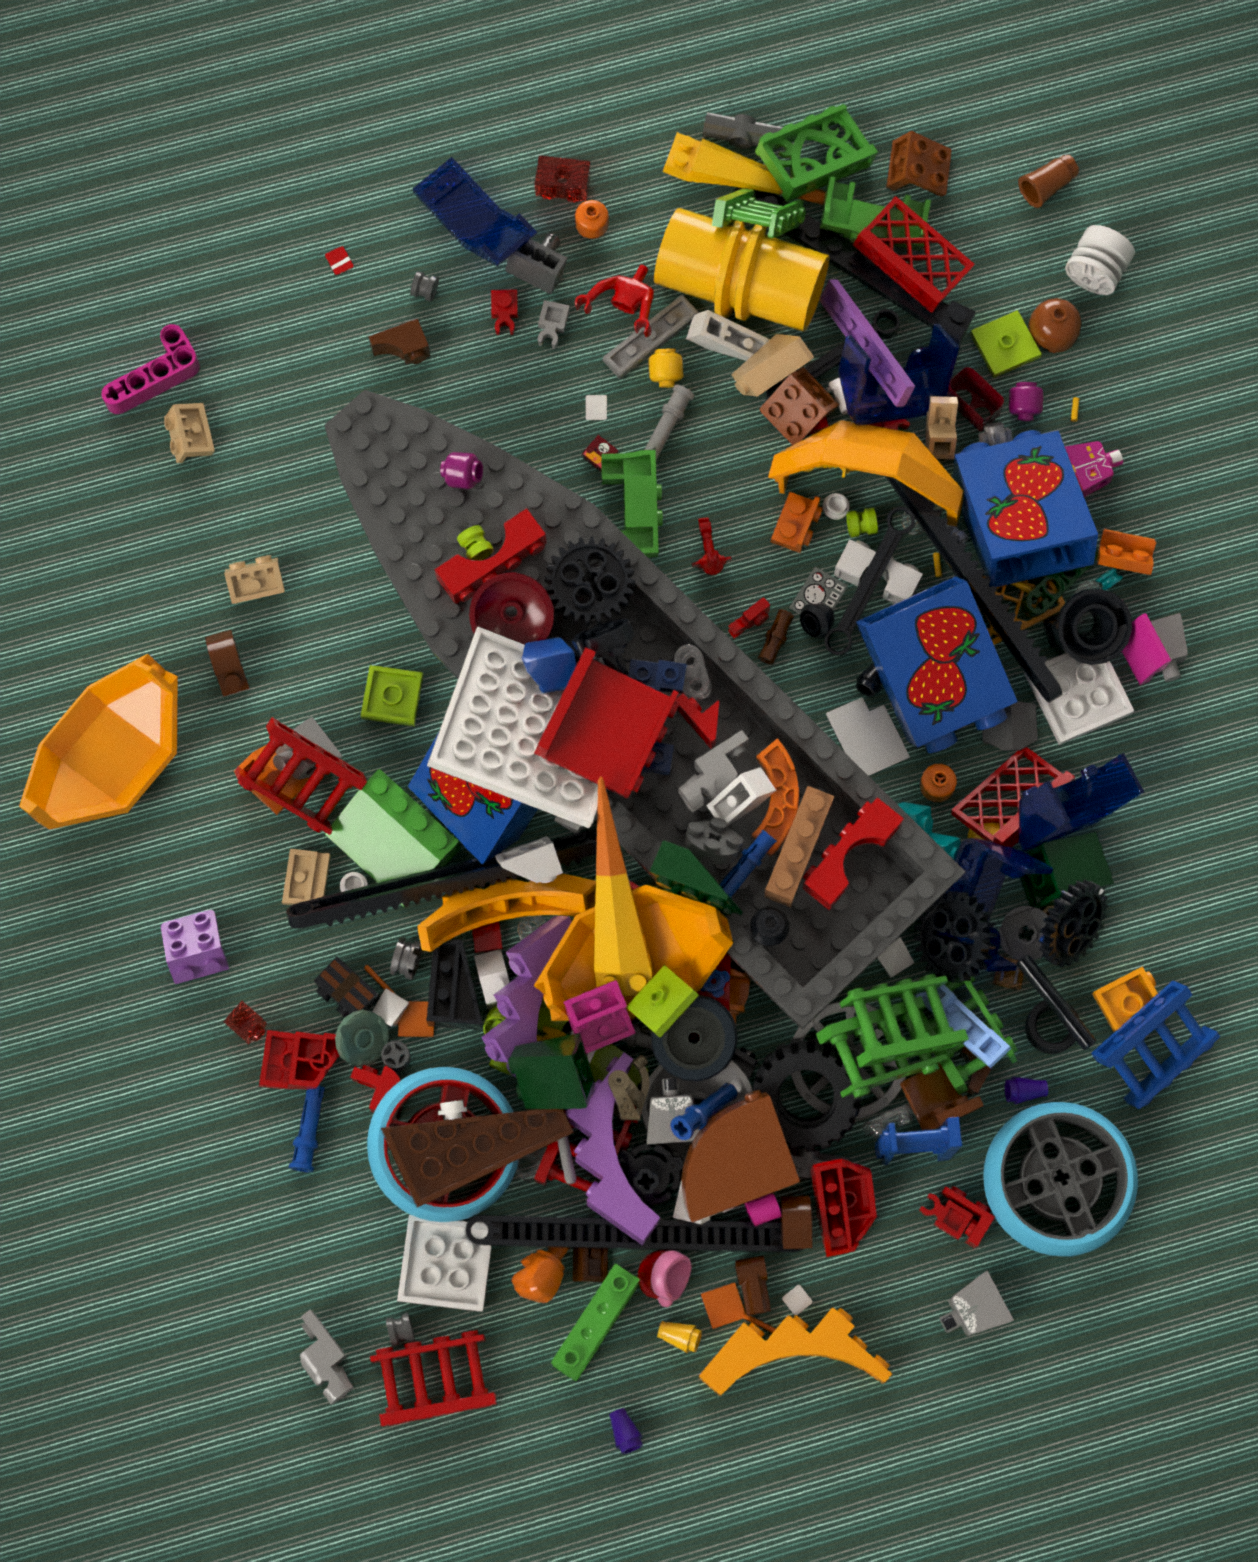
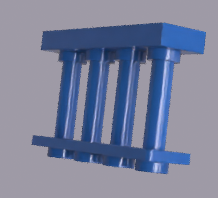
[1091,981,1220,1109]
[875,1117,962,1165]

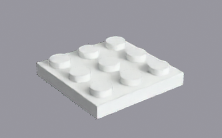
[1024,653,1134,745]
[397,1215,492,1312]

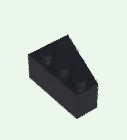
[426,939,483,1030]

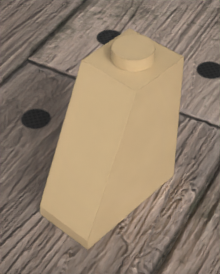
[731,334,814,397]

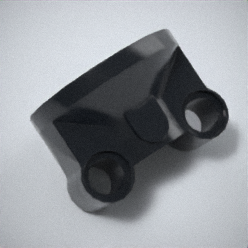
[1042,588,1132,665]

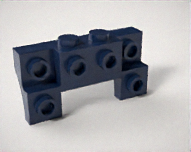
[628,659,687,775]

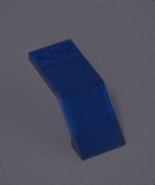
[413,157,537,266]

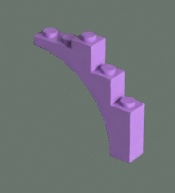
[481,916,572,1077]
[564,1053,660,1246]

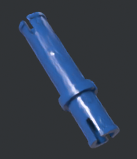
[720,830,777,897]

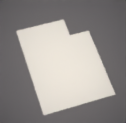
[826,697,910,776]

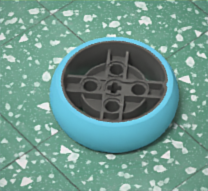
[983,1102,1138,1256]

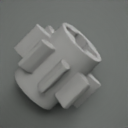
[978,422,1013,446]

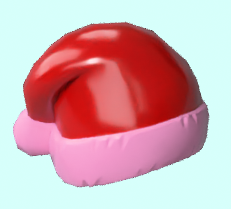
[637,1250,692,1308]

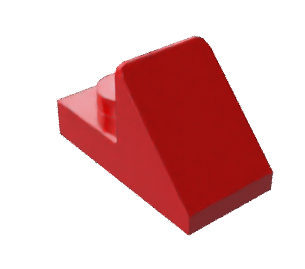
[675,693,719,749]

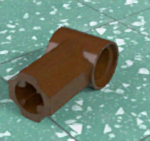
[735,1255,771,1316]

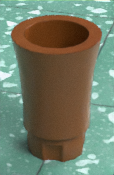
[1018,154,1079,208]

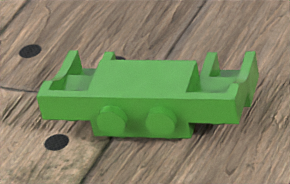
[820,177,931,251]
[601,450,663,557]

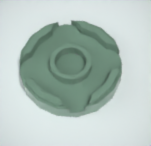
[335,1009,389,1067]

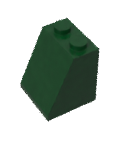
[1014,832,1114,910]
[508,1033,596,1109]

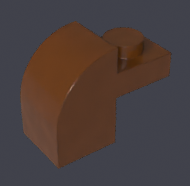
[205,629,249,697]
[779,1196,812,1249]

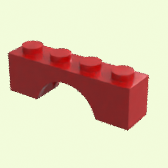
[434,508,547,604]
[803,797,904,910]

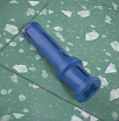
[670,1083,738,1141]
[288,1086,325,1173]

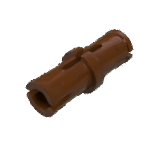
[758,609,794,665]

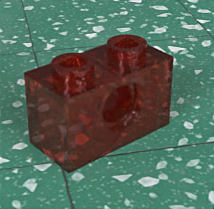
[535,155,591,202]

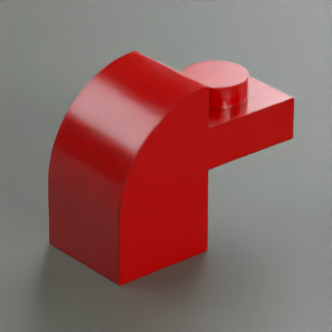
[350,1065,404,1121]

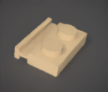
[282,849,331,905]

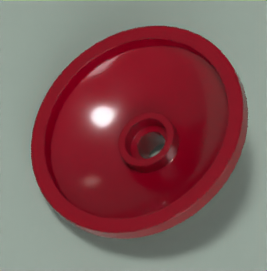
[469,573,554,645]

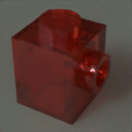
[223,1001,267,1045]

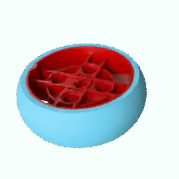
[367,1067,519,1222]

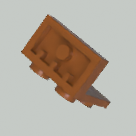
[886,131,952,197]
[759,367,839,445]
[900,1064,984,1130]

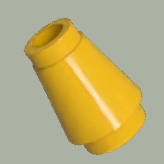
[657,1321,702,1353]

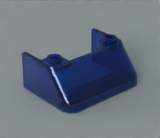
[838,324,960,425]
[1019,753,1144,852]
[936,838,1053,972]

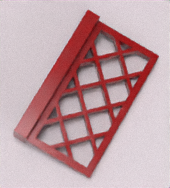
[853,196,975,313]
[951,747,1075,858]

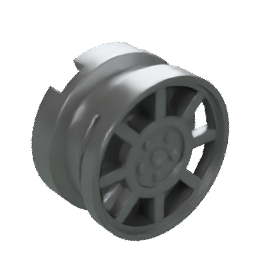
[390,937,422,980]

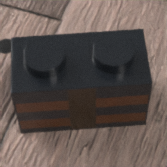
[314,956,380,1018]

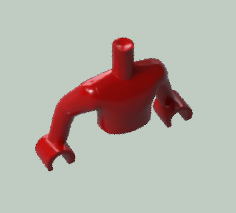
[575,265,654,337]

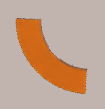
[751,738,799,857]

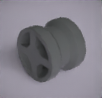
[410,271,439,302]
[381,1041,411,1072]
[386,1313,415,1346]

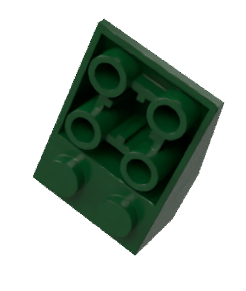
[649,840,743,916]

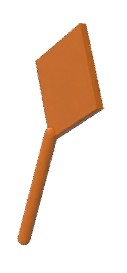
[364,965,434,1037]
[701,1282,776,1333]

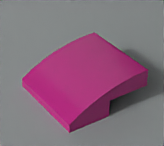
[1122,613,1171,686]
[563,980,636,1054]

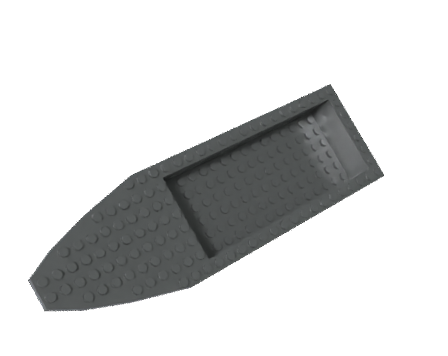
[324,390,965,1030]

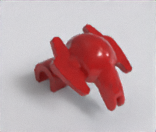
[691,517,732,576]

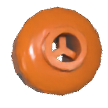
[575,200,609,239]
[920,764,957,802]

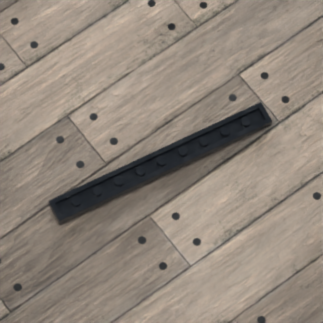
[732,187,949,331]

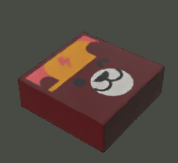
[581,435,619,473]

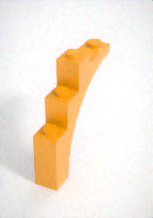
[417,873,596,952]
[698,1307,892,1396]

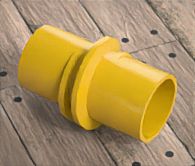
[654,208,830,332]

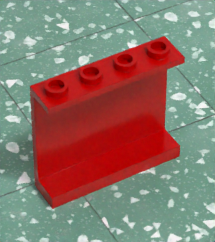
[534,648,679,799]

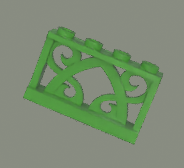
[755,104,878,202]

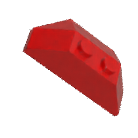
[810,1159,877,1257]

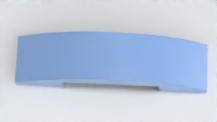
[916,984,1011,1068]

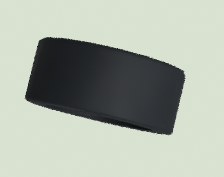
[1025,1000,1079,1054]

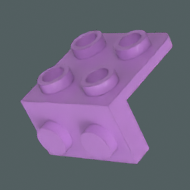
[161,910,229,984]

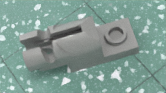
[678,730,748,812]
[300,1310,354,1405]

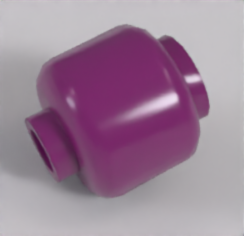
[1009,382,1043,421]
[440,452,483,489]

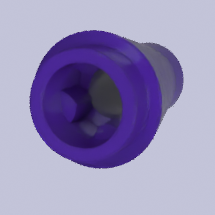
[1004,1076,1048,1105]
[609,1408,643,1455]

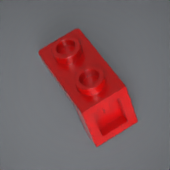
[940,1186,995,1249]

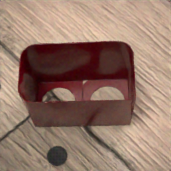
[946,367,1004,432]

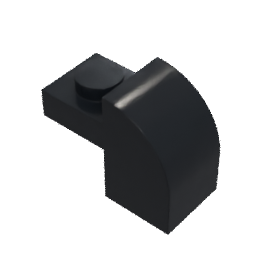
[926,301,976,368]

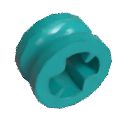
[1096,568,1123,590]

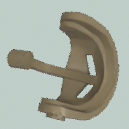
[608,1054,650,1120]

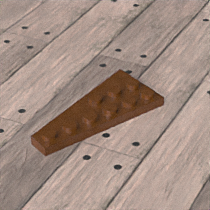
[380,1109,574,1208]

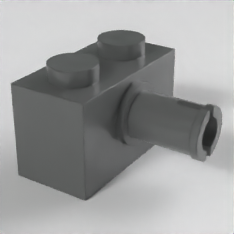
[505,233,567,294]

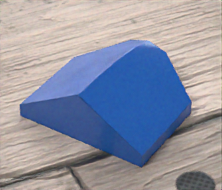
[522,637,576,693]

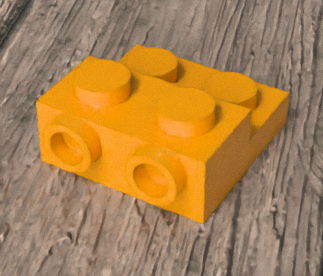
[1092,966,1170,1032]

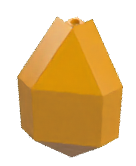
[768,420,963,527]
[19,654,178,830]
[534,885,733,1021]

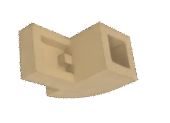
[926,397,958,459]

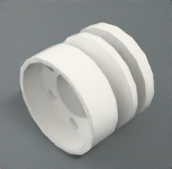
[1065,225,1135,295]

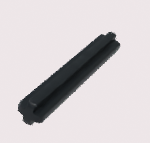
[1017,954,1096,1050]

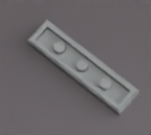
[603,294,699,379]

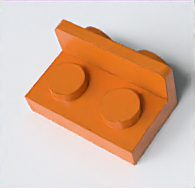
[771,492,823,553]
[1097,529,1156,575]

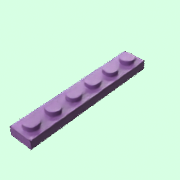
[819,279,915,407]

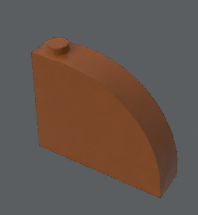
[682,1090,800,1222]

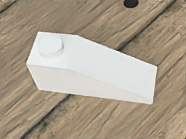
[686,310,770,361]

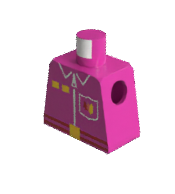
[1065,441,1123,497]

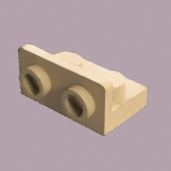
[164,403,215,463]
[224,555,285,604]

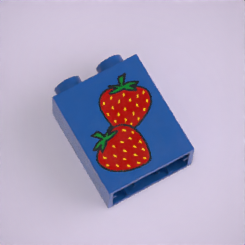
[953,430,1098,587]
[856,577,1018,753]
[408,732,538,865]

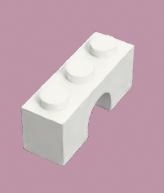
[834,539,923,604]

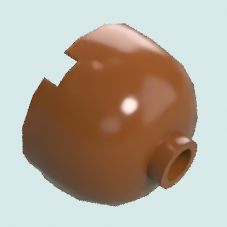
[1028,298,1082,353]

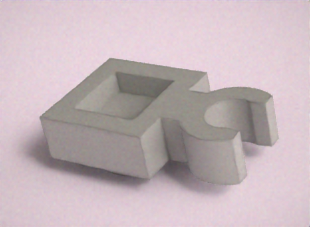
[538,300,570,349]

